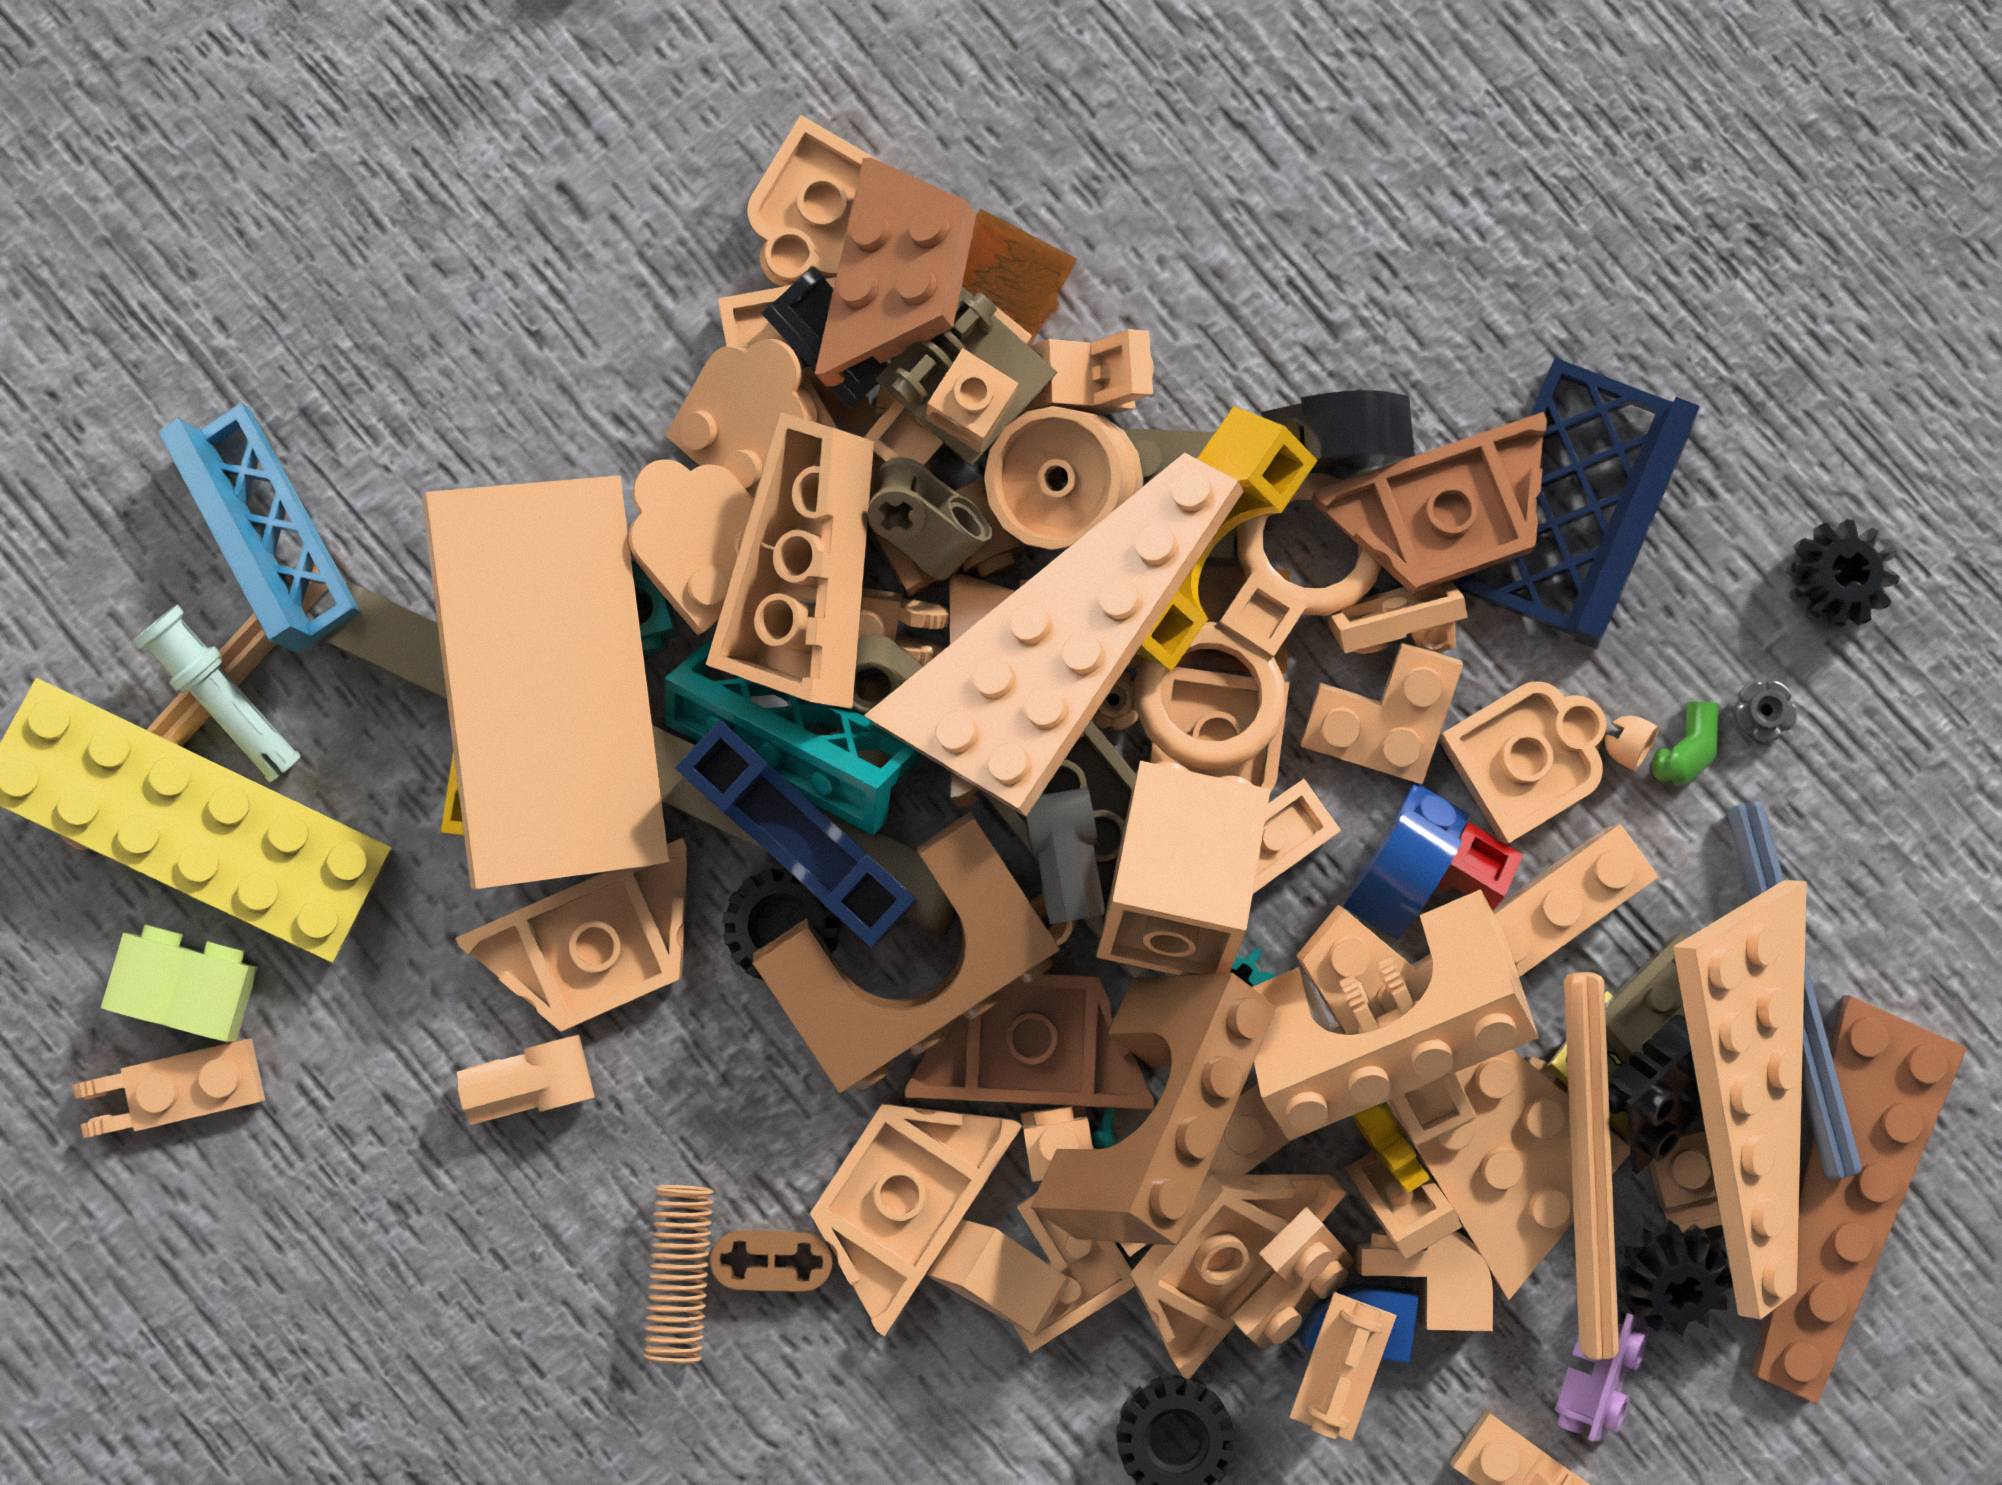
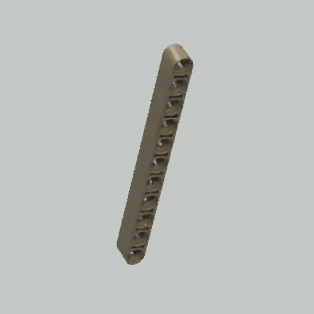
[321,581,957,936]

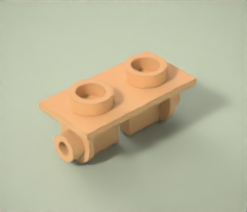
[1289,1292,1397,1441]

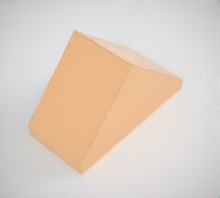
[927,1219,1070,1337]

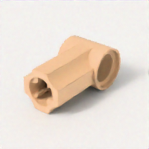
[457,1035,595,1125]

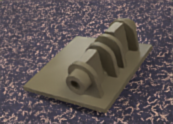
[875,286,1058,466]

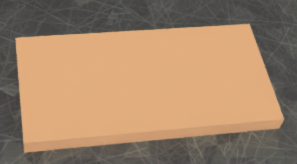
[421,476,669,889]

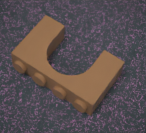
[753,812,1060,1094]
[1030,972,1277,1246]

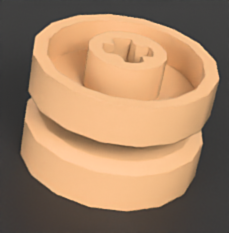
[984,406,1144,550]

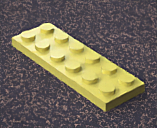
[0,678,392,964]

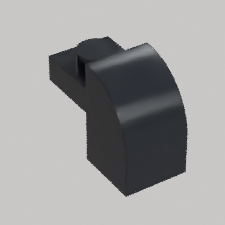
[1261,390,1415,470]

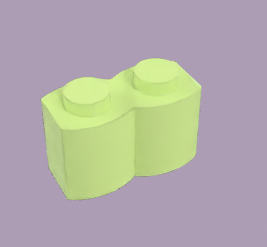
[101,924,258,1042]

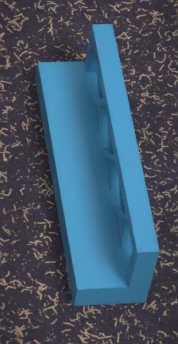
[158,402,361,654]

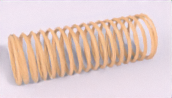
[642,1185,714,1364]

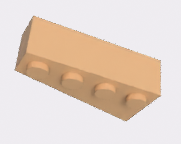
[706,412,874,709]

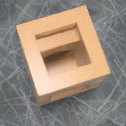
[1021,1105,1093,1182]

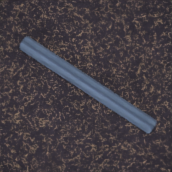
[1727,802,1862,1180]

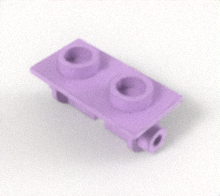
[1554,1308,1648,1442]

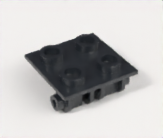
[1608,1015,1703,1175]

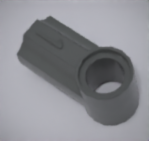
[1025,787,1106,924]

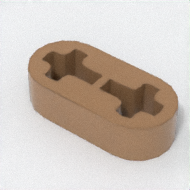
[710,1228,834,1292]

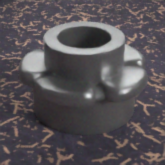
[1734,680,1797,742]

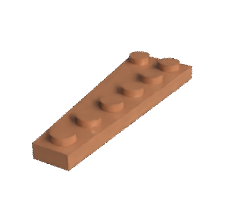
[1751,995,1967,1404]

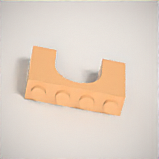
[1252,889,1539,1141]

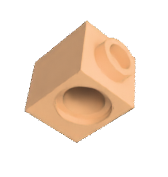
[925,348,1019,453]

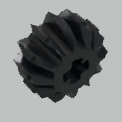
[1785,519,1901,629]
[1618,1220,1733,1337]

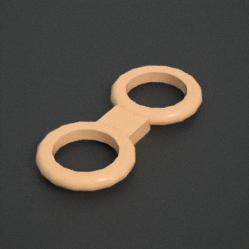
[1134,472,1382,769]

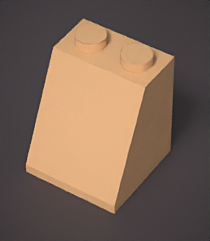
[1096,761,1271,975]

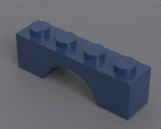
[675,719,918,948]

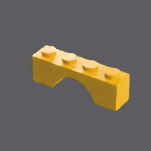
[1136,406,1318,672]

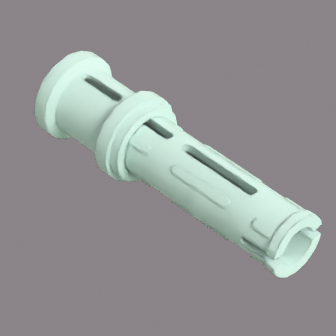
[132,604,301,782]

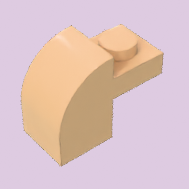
[1019,329,1154,415]
[1354,1231,1493,1331]

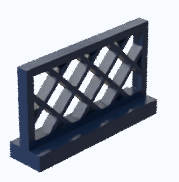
[1457,358,1700,650]

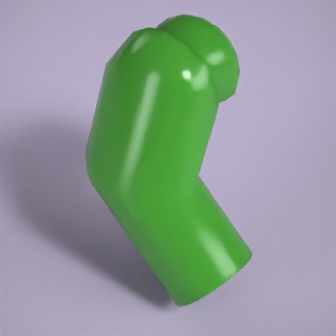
[1651,702,1719,786]

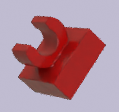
[1439,821,1523,911]

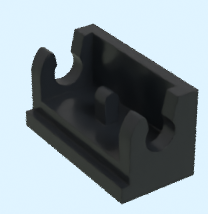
[761,268,896,411]

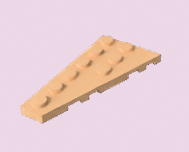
[864,453,1244,817]
[1673,880,1807,1320]
[1296,905,1630,1300]

